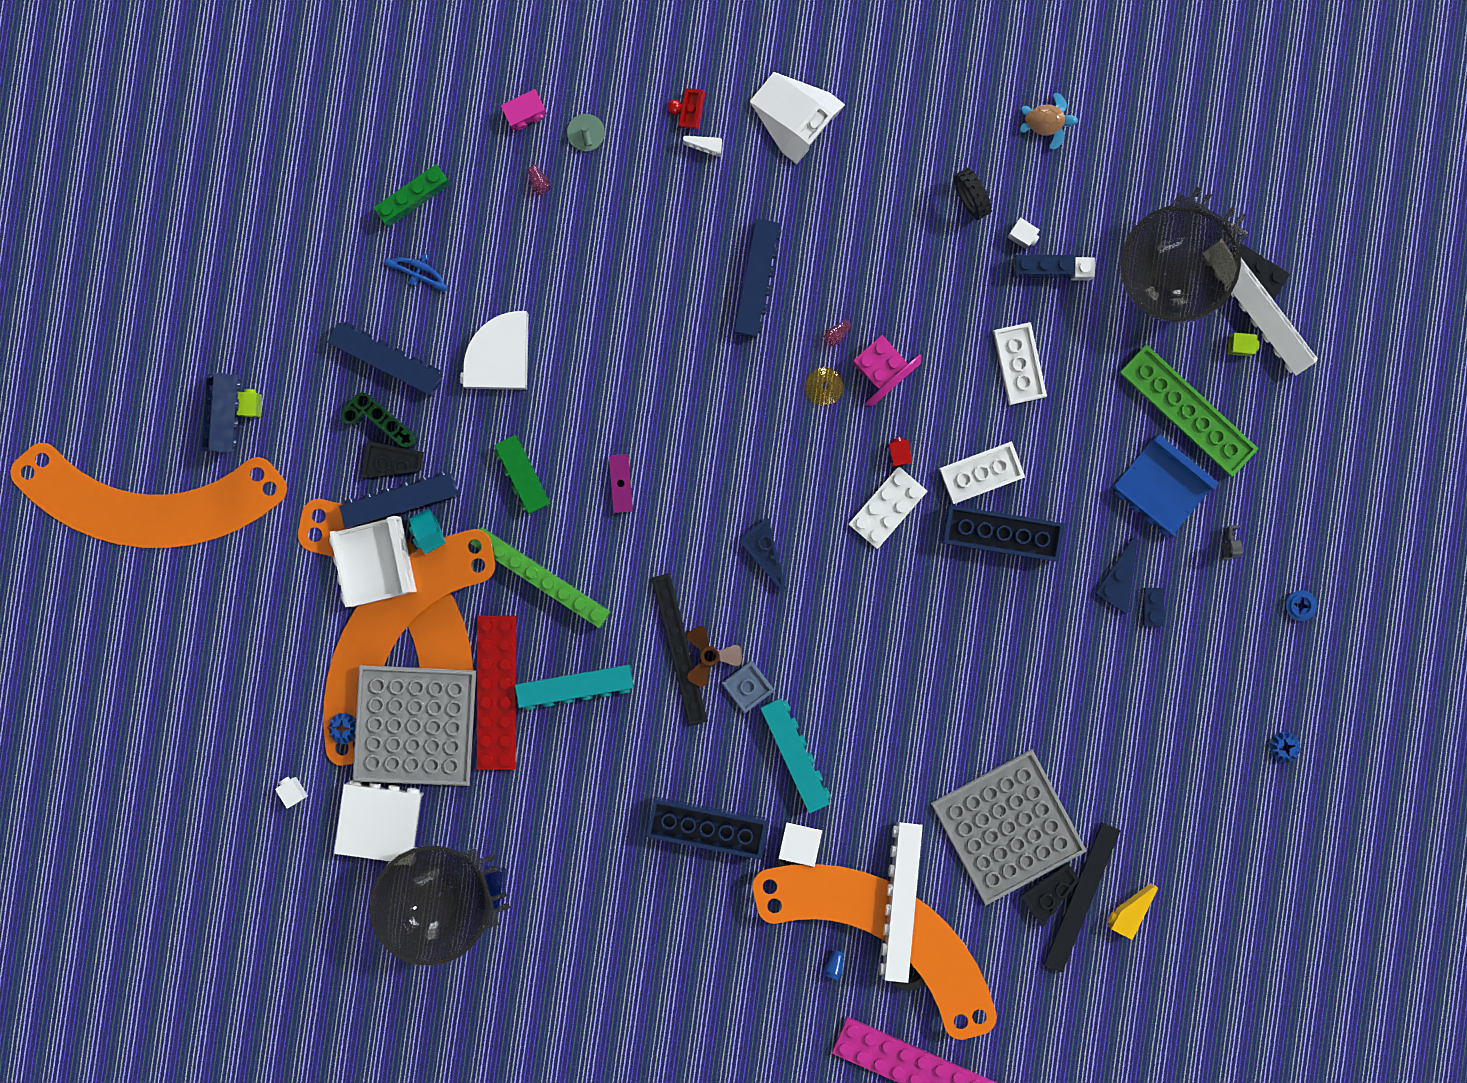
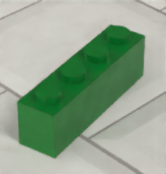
[373,164,451,227]
[494,435,551,514]

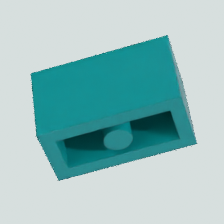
[409,508,446,554]

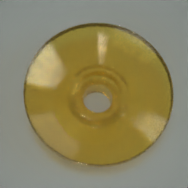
[805,367,844,406]

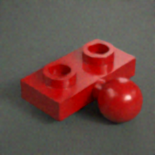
[667,88,706,130]

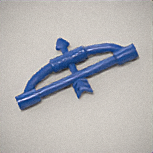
[384,254,448,292]

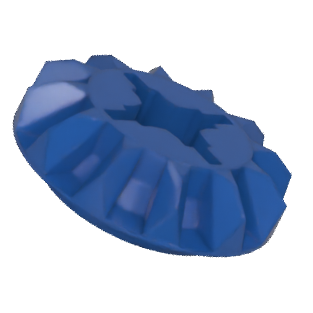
[1285,590,1317,621]
[328,713,356,744]
[1269,732,1301,763]

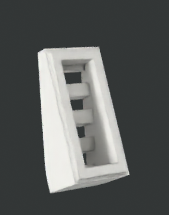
[683,136,722,157]

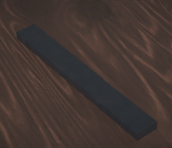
[652,573,708,726]
[1044,822,1121,973]

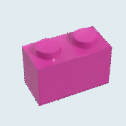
[501,89,547,131]

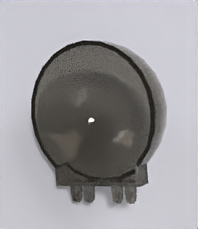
[1120,187,1248,323]
[369,845,510,966]

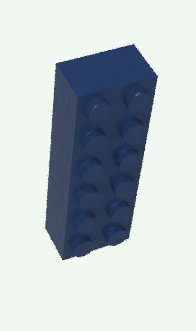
[941,505,1065,562]
[646,796,768,860]

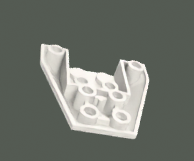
[750,72,845,165]

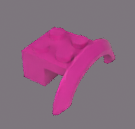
[852,335,922,406]

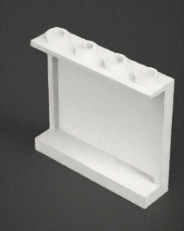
[329,516,417,607]
[334,780,424,864]

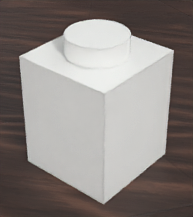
[1008,217,1039,249]
[1071,257,1095,281]
[275,776,308,809]

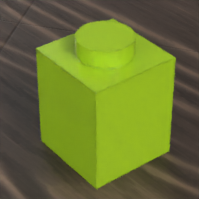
[1228,333,1259,356]
[237,389,262,418]

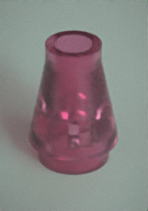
[527,165,551,195]
[824,319,852,347]

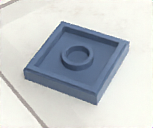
[722,660,775,714]

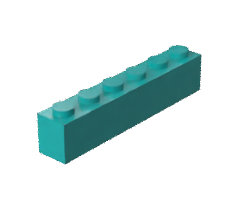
[515,664,634,710]
[760,697,832,814]

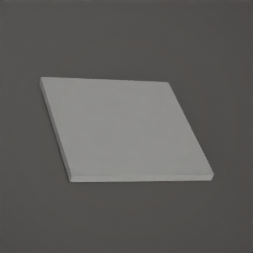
[353,665,476,786]
[931,749,1087,906]

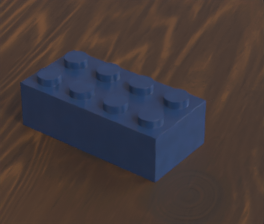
[201,373,240,454]

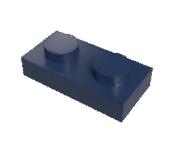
[1143,587,1165,626]

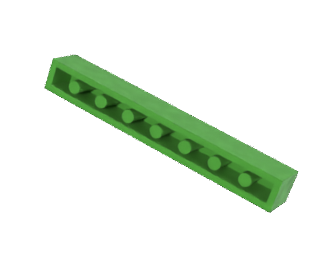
[471,527,611,628]

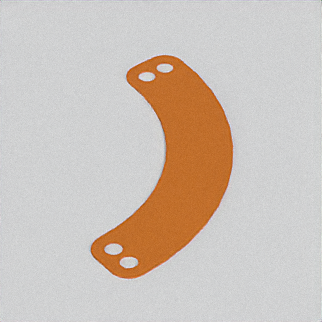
[10,443,287,548]
[298,499,474,670]
[323,529,495,766]
[752,864,997,1040]

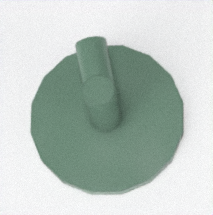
[567,114,605,152]

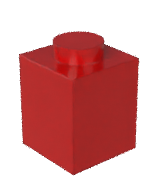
[888,437,912,467]

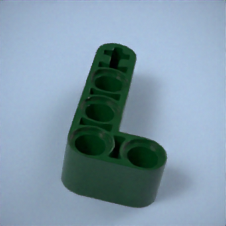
[341,392,418,449]

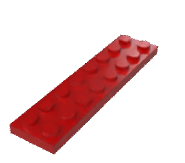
[477,616,517,770]

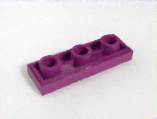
[609,454,633,513]

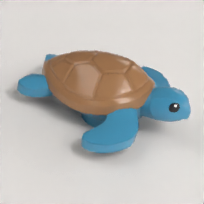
[1020,93,1078,150]

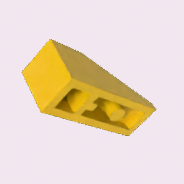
[1108,883,1158,940]

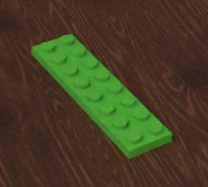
[1119,344,1259,477]

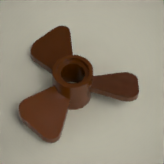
[687,626,742,687]

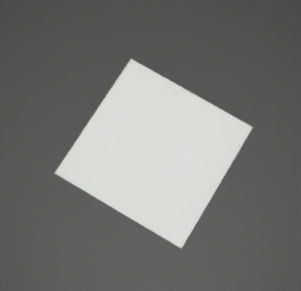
[779,823,822,867]

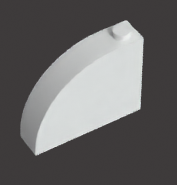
[460,311,529,390]

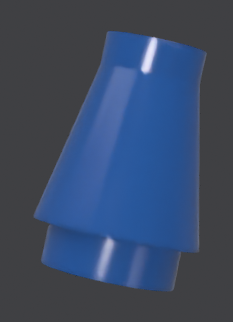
[824,950,844,980]

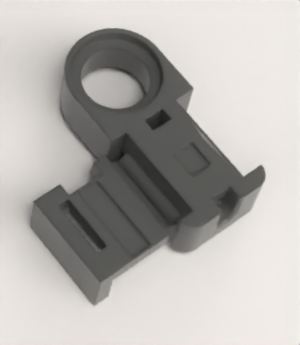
[1222,525,1243,560]

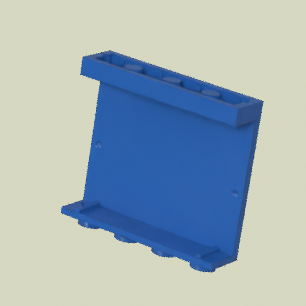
[1112,434,1219,537]

